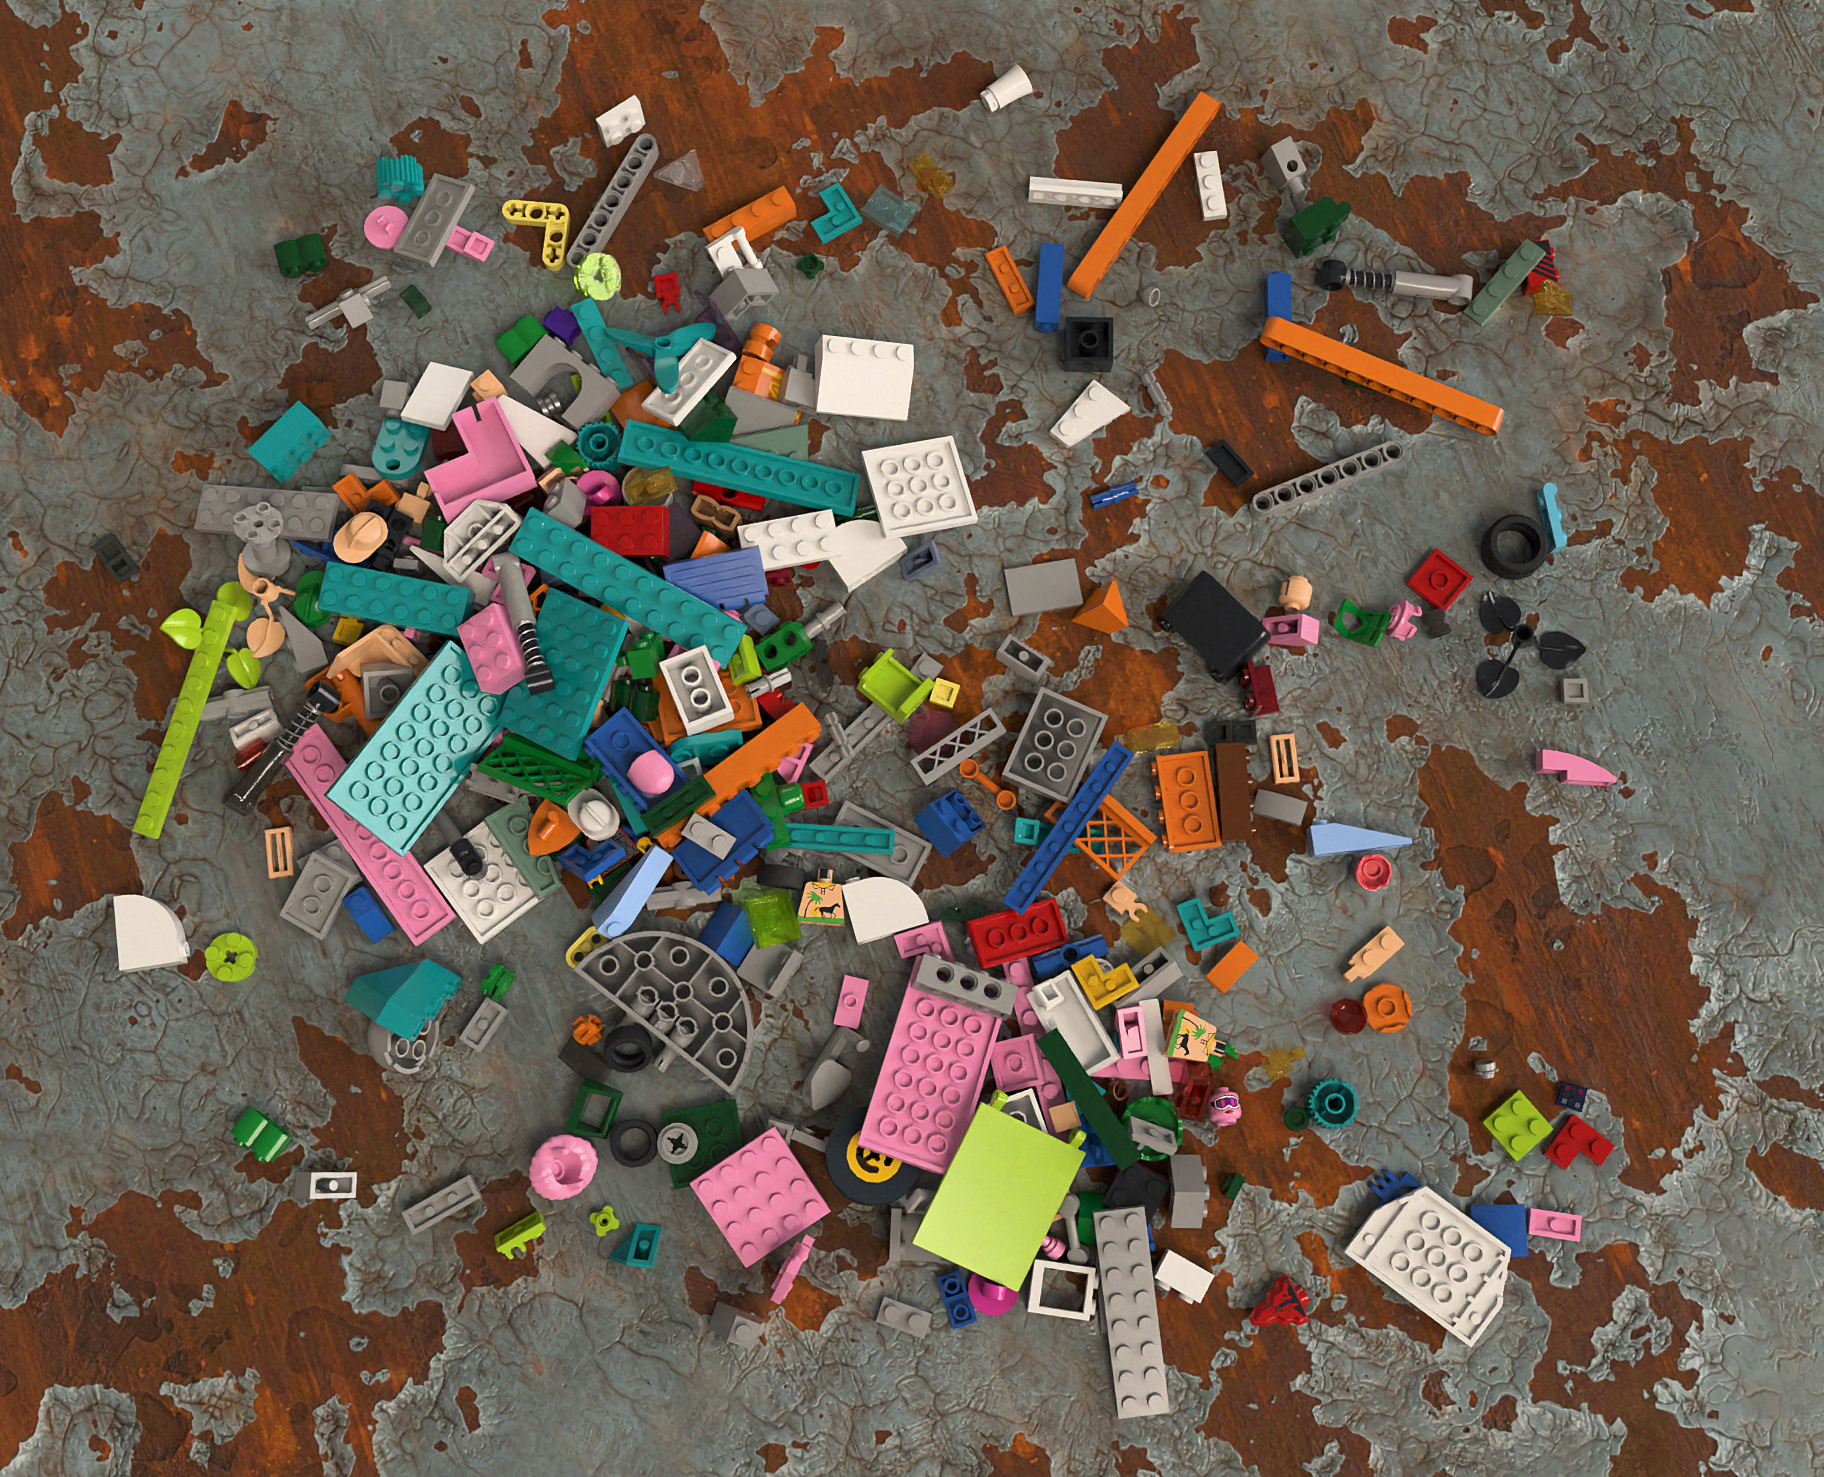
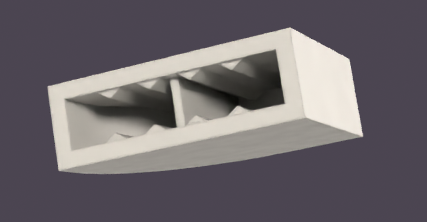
[826,520,907,593]
[841,877,929,945]
[113,895,190,972]

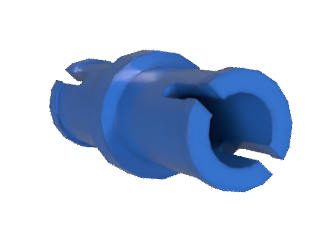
[1089,480,1139,511]

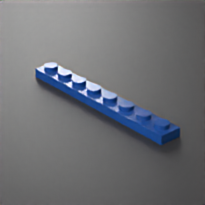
[1002,740,1135,916]

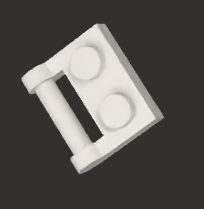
[705,226,763,281]

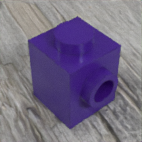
[543,306,582,348]

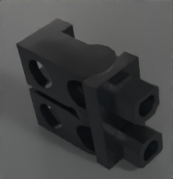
[358,498,414,572]

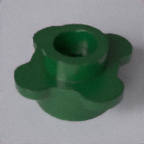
[797,253,825,280]

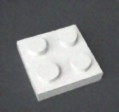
[596,95,645,148]

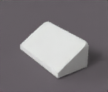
[229,707,285,754]

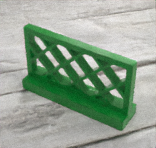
[477,732,595,806]

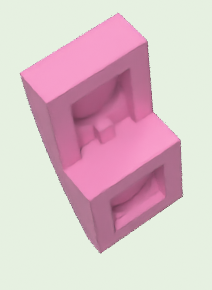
[445,225,495,263]

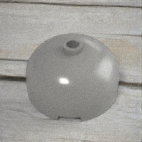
[367,1019,439,1074]

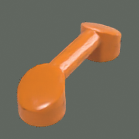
[959,759,1017,810]

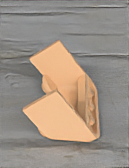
[326,625,430,681]

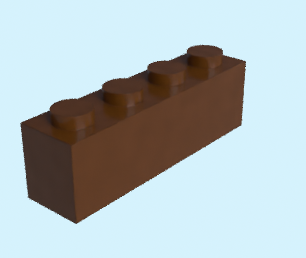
[1212,742,1256,844]

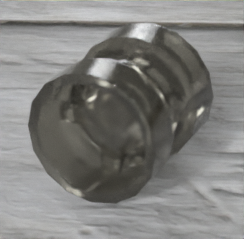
[1420,608,1452,640]

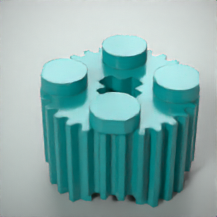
[375,154,424,205]
[576,421,623,473]
[1304,1078,1360,1130]

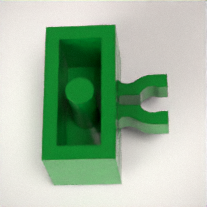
[616,631,667,680]

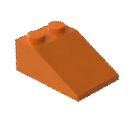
[610,380,681,432]

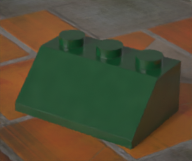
[677,387,738,443]

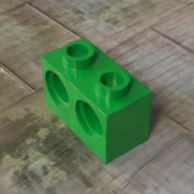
[754,621,815,673]

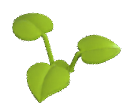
[159,581,261,690]

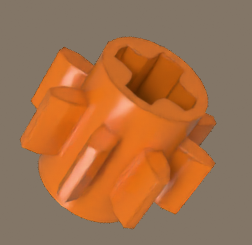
[572,1014,604,1046]

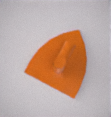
[528,799,581,856]

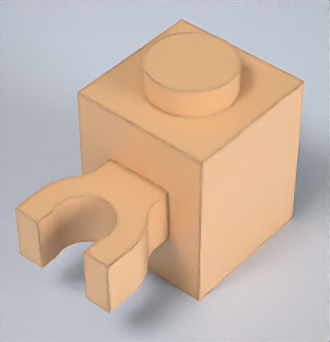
[395,482,436,529]

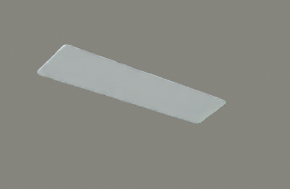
[1139,999,1173,1096]

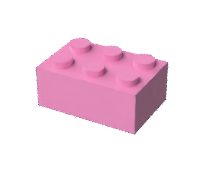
[457,603,528,695]

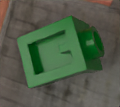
[1199,1040,1239,1073]

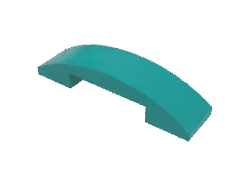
[1013,817,1108,855]

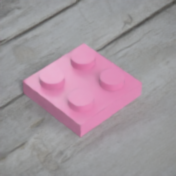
[990,1033,1047,1093]

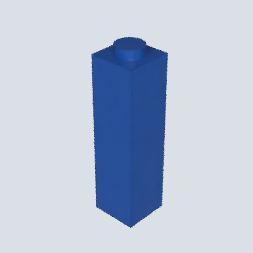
[1034,243,1064,334]
[1264,271,1292,362]

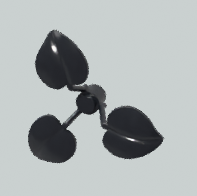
[1477,591,1586,699]

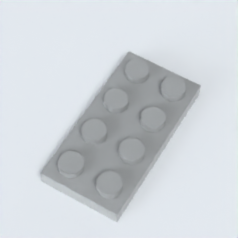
[393,173,475,268]
[832,801,933,888]

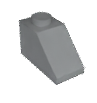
[294,1172,357,1199]

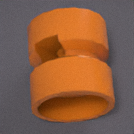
[741,322,781,363]

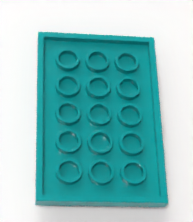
[497,587,630,761]

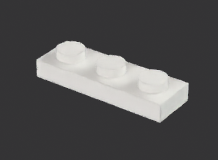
[1193,151,1227,221]

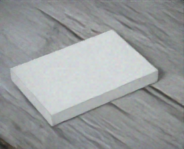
[400,362,475,431]

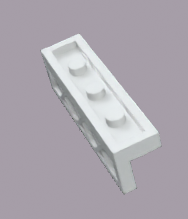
[1028,177,1123,209]

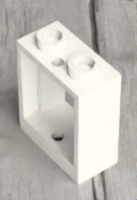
[1027,1258,1099,1321]

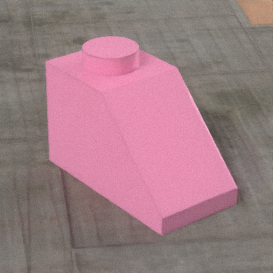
[1262,614,1319,646]

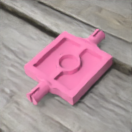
[771,1235,815,1305]

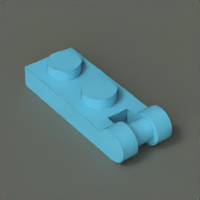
[1536,483,1567,554]

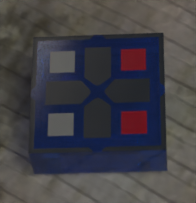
[1555,1081,1588,1113]

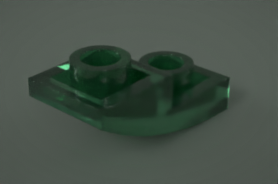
[939,902,992,923]

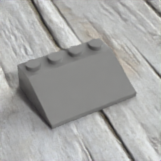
[1001,686,1108,805]

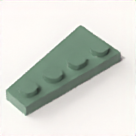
[729,421,808,462]
[484,794,561,901]

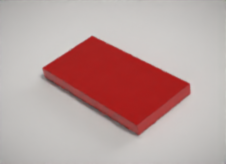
[965,897,1070,970]

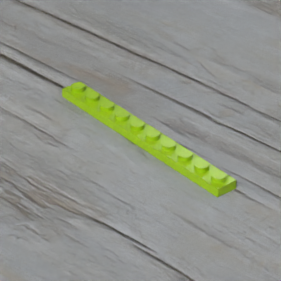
[132,600,239,839]

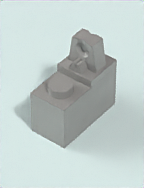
[777,354,825,418]

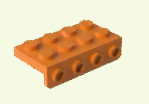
[1150,751,1222,854]

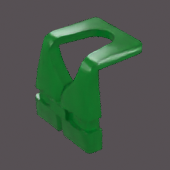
[1332,599,1392,648]

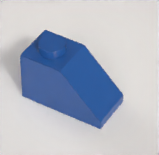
[342,886,396,944]

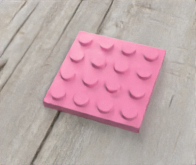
[690,1125,831,1268]

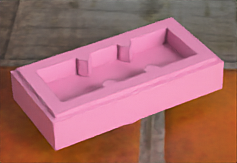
[833,975,869,1030]

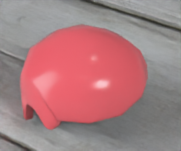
[1354,853,1392,892]

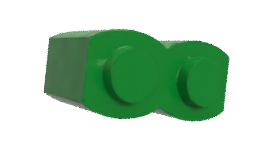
[495,314,550,369]
[230,1107,293,1163]

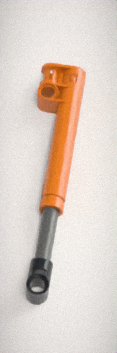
[304,664,488,880]

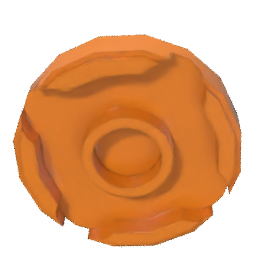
[1361,984,1412,1033]

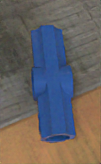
[1031,933,1109,978]

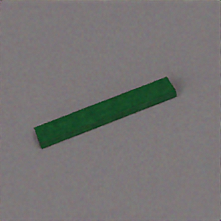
[1036,1027,1142,1171]

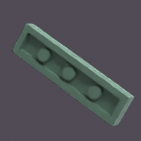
[1463,238,1546,327]

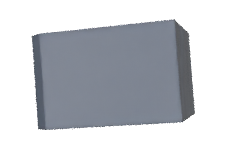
[899,540,941,581]

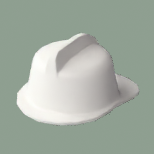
[567,789,620,841]

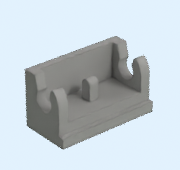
[466,763,521,805]

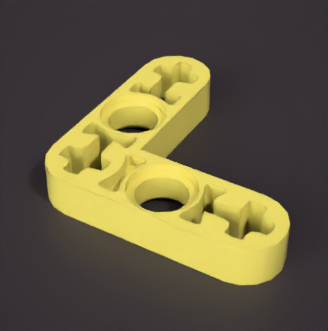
[502,200,571,271]

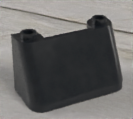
[1157,570,1271,685]

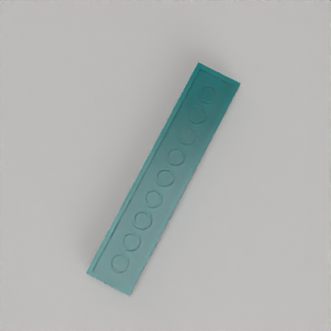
[617,419,861,517]
[508,507,748,670]

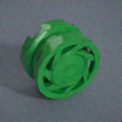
[479,962,516,1002]

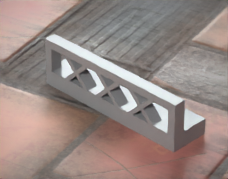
[910,707,1007,787]

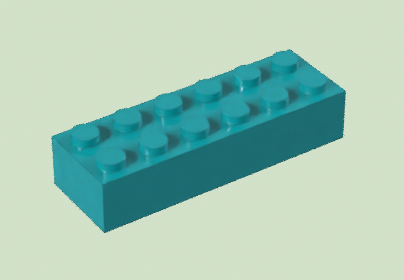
[317,561,476,640]

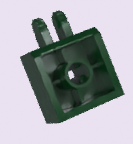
[1282,197,1352,259]

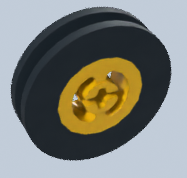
[825,1106,921,1206]

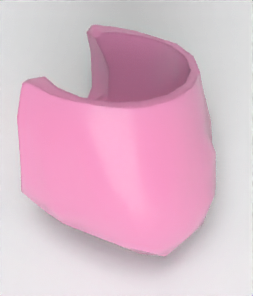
[627,750,674,795]

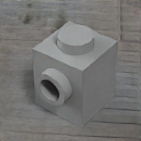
[336,288,374,328]
[379,380,413,419]

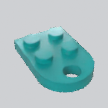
[372,417,433,480]
[669,729,743,767]

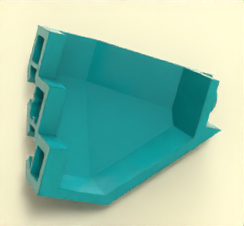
[344,959,464,1042]

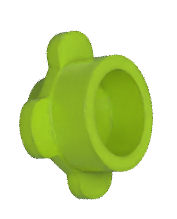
[590,1206,620,1236]

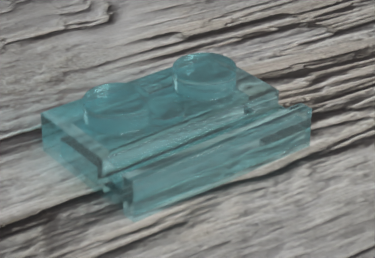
[861,184,918,238]

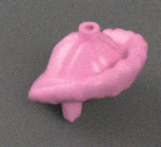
[529,1134,598,1200]

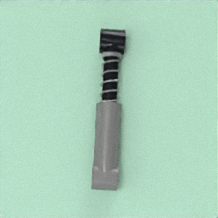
[1320,260,1473,306]
[492,551,556,696]

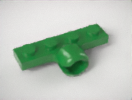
[750,772,805,852]

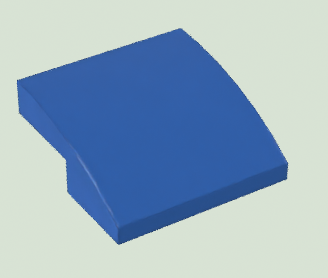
[1471,1204,1529,1257]

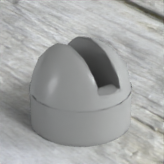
[1140,286,1160,307]

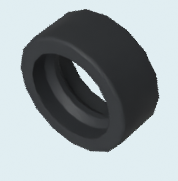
[756,864,805,890]
[604,1025,652,1073]
[610,1119,659,1168]

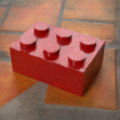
[591,505,670,558]

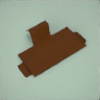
[560,869,595,910]

